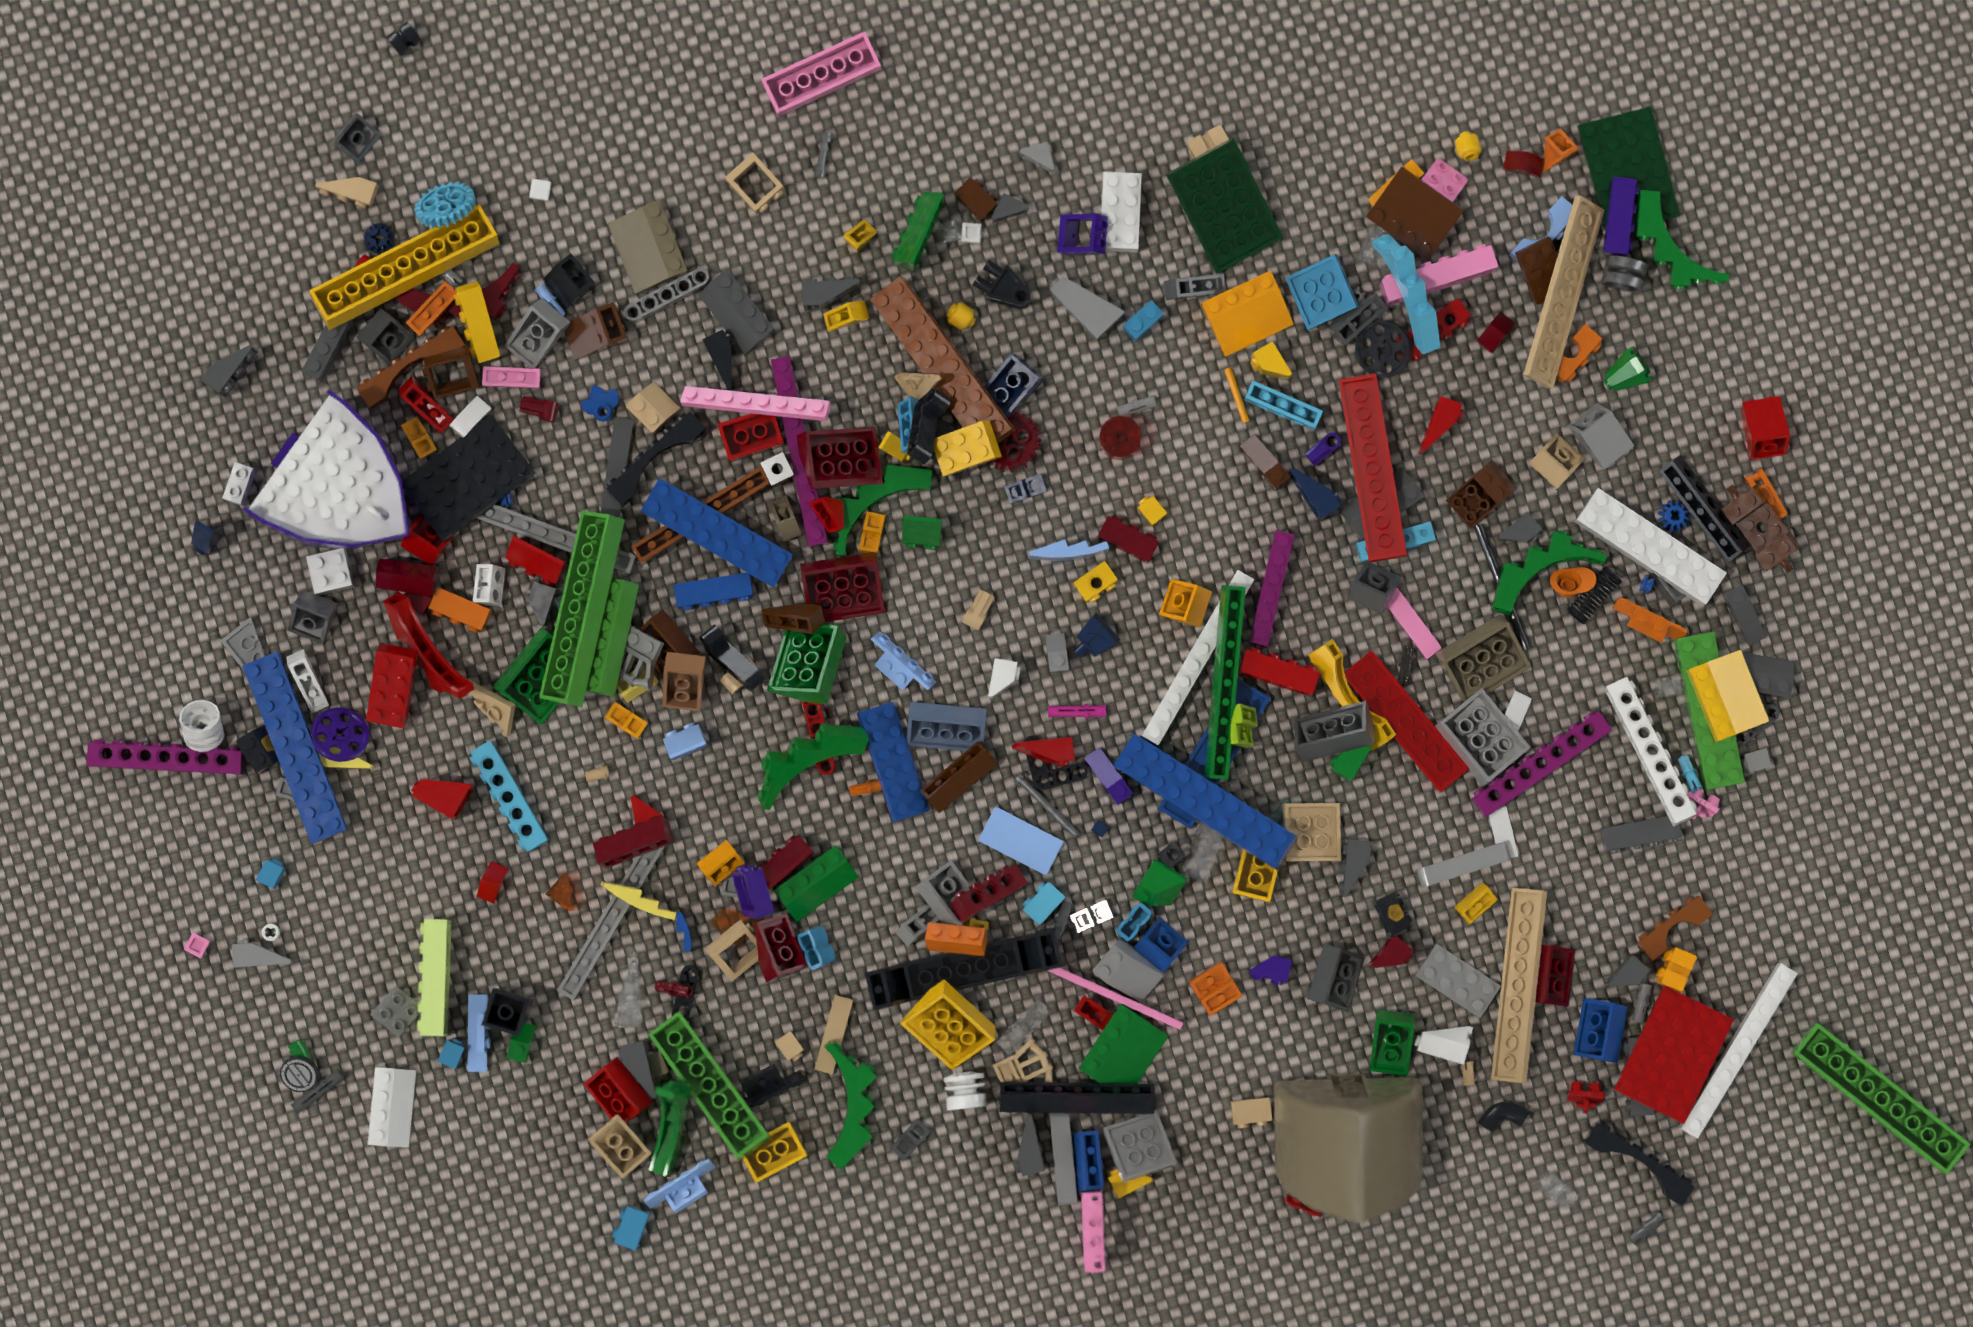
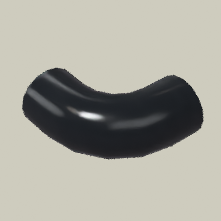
[1477,1102,1530,1133]

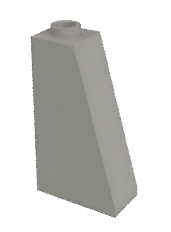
[1049,276,1125,341]

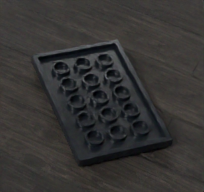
[402,415,535,542]

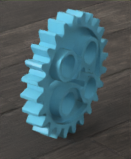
[414,181,476,228]

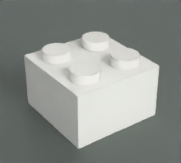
[306,548,355,596]

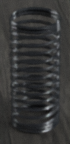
[1567,566,1622,625]

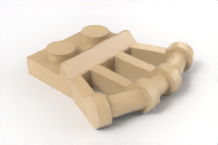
[993,1038,1053,1082]

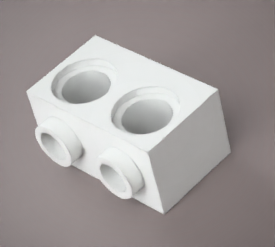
[222,462,256,506]
[473,564,505,606]

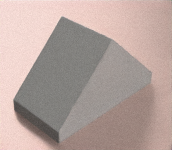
[1019,142,1055,174]

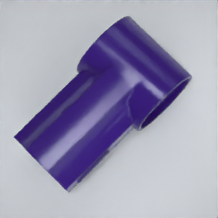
[1304,433,1341,466]

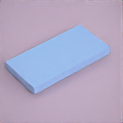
[978,806,1064,875]

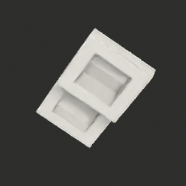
[450,396,491,438]

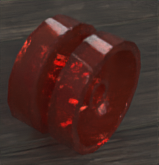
[1099,416,1142,461]

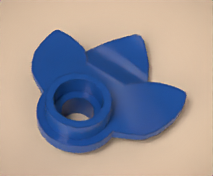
[581,385,619,422]

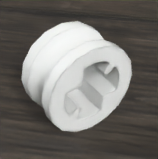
[262,924,280,941]

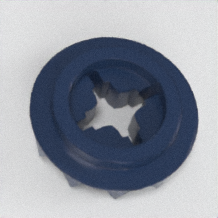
[364,223,394,254]

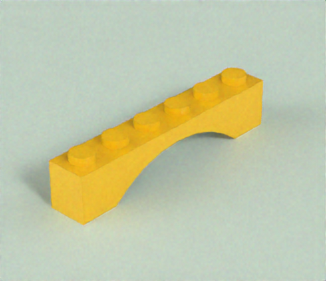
[1308,639,1396,751]

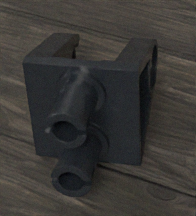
[972,259,1030,310]

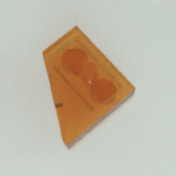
[709,908,762,948]

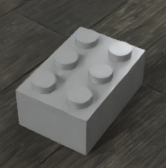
[915,861,976,926]

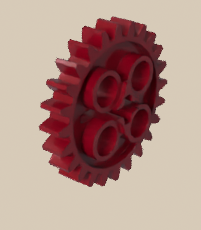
[988,411,1042,473]

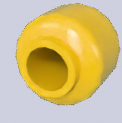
[1454,131,1482,161]
[946,302,976,330]

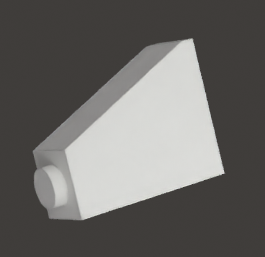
[1414,1026,1473,1065]

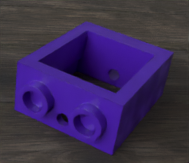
[1057,213,1108,256]
[731,864,774,919]

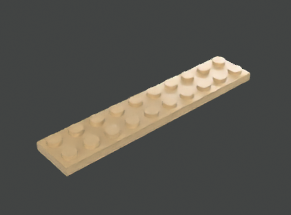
[1523,196,1604,389]
[1491,888,1547,1084]

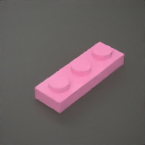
[482,366,541,389]

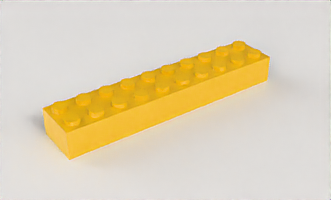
[309,204,499,330]

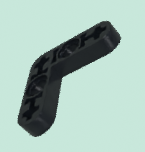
[1024,736,1088,790]

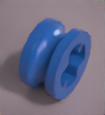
[1639,575,1655,594]

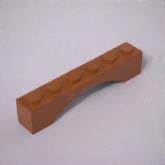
[356,326,466,410]

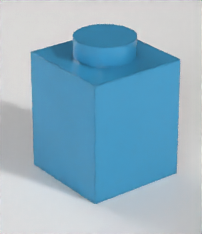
[256,858,286,889]
[437,1038,466,1069]

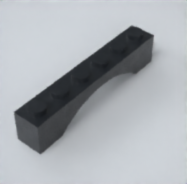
[606,412,706,508]
[1582,1121,1694,1206]

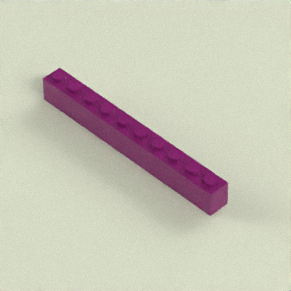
[770,356,828,548]

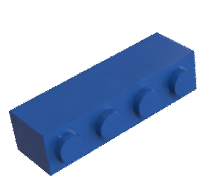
[673,573,754,611]

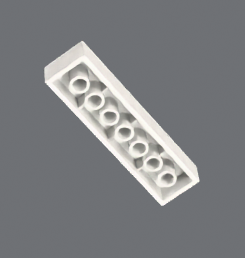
[1575,488,1727,607]

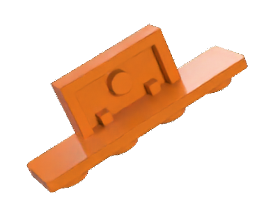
[1613,597,1688,643]

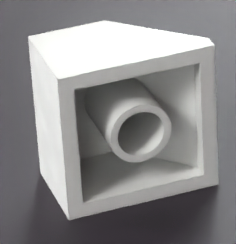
[988,658,1021,699]

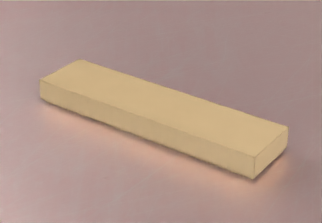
[814,995,853,1074]

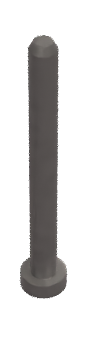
[1013,772,1079,838]

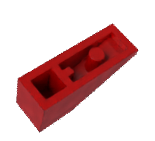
[398,376,454,433]
[1012,737,1075,767]

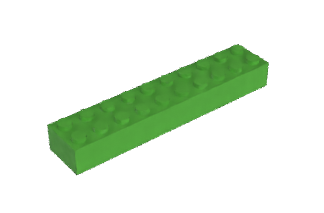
[539,510,625,707]
[1791,1023,1971,1175]

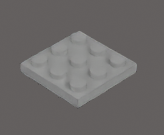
[1102,1110,1177,1183]

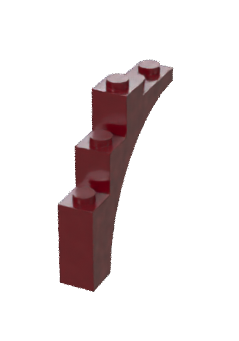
[396,263,521,328]

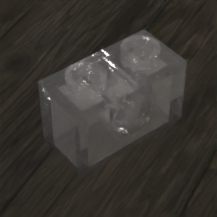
[1534,1170,1578,1211]

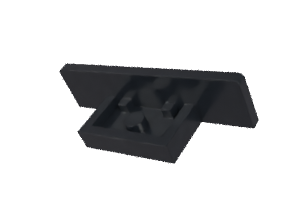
[740,1064,804,1109]

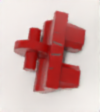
[1567,1081,1604,1114]

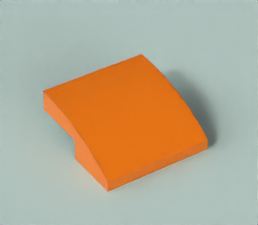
[1188,961,1242,1016]

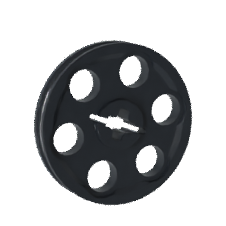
[1355,320,1412,378]

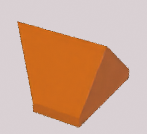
[1543,128,1578,173]

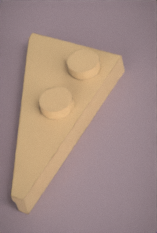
[894,372,942,399]
[464,677,516,737]

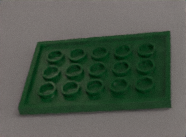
[1577,106,1680,231]
[1165,137,1284,274]

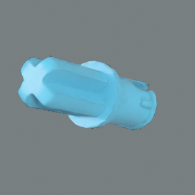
[1678,755,1702,792]

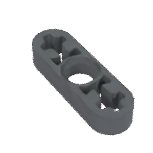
[1735,704,1779,746]

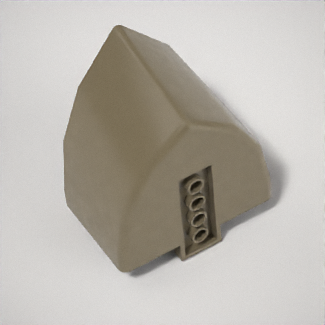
[1274,1074,1423,1224]

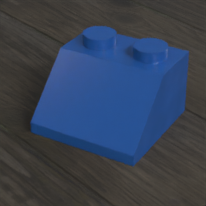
[1134,917,1189,972]

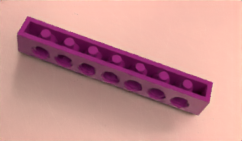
[1471,711,1612,818]
[86,739,244,775]

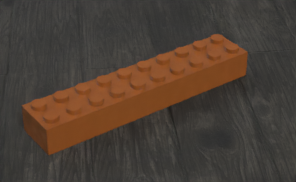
[870,276,1016,444]

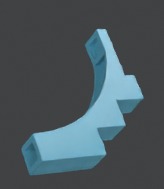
[1372,234,1440,354]

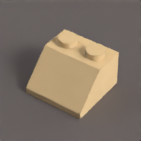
[625,382,681,435]
[1529,433,1585,489]

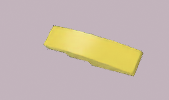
[601,881,676,920]

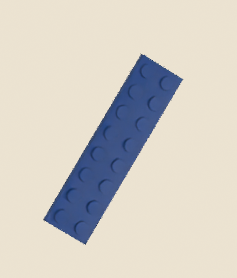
[640,478,793,588]
[1158,678,1271,829]

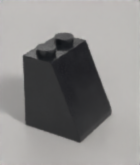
[481,988,534,1037]

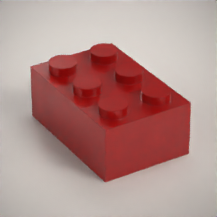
[717,413,785,463]
[583,1057,653,1124]

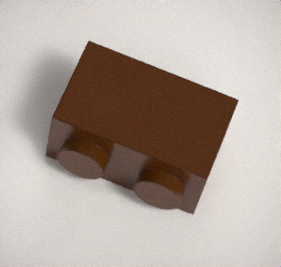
[954,177,997,222]

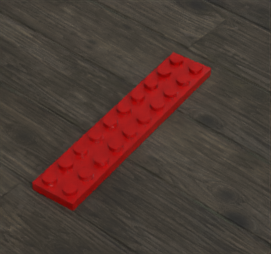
[1338,373,1407,563]

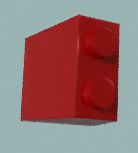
[1741,396,1790,461]
[411,779,475,820]

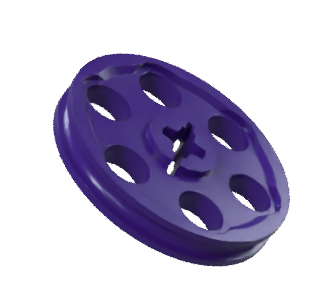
[311,708,369,762]

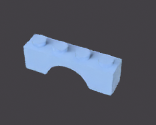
[1510,196,1572,263]

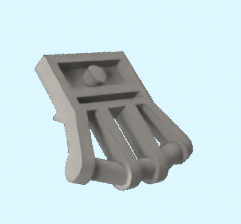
[619,626,664,689]

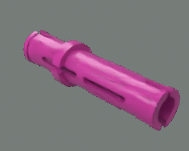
[1048,704,1106,719]

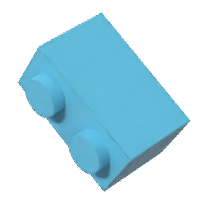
[1022,881,1065,926]

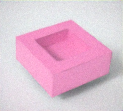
[184,932,211,959]

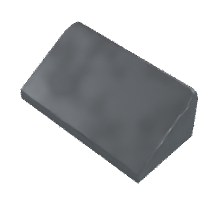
[1648,573,1686,607]

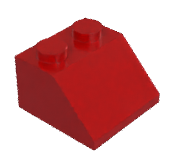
[400,514,456,566]

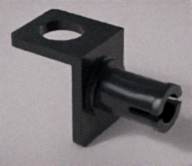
[1147,841,1185,869]

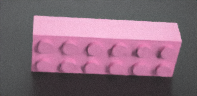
[761,31,881,117]
[1379,244,1498,307]

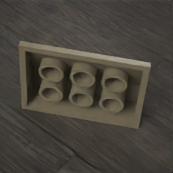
[608,200,688,294]
[1435,614,1531,703]

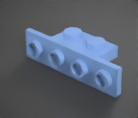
[871,631,936,691]
[468,994,490,1072]
[644,1158,716,1214]

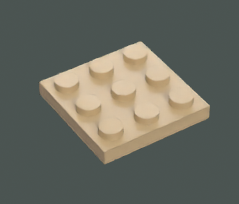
[1282,803,1341,862]

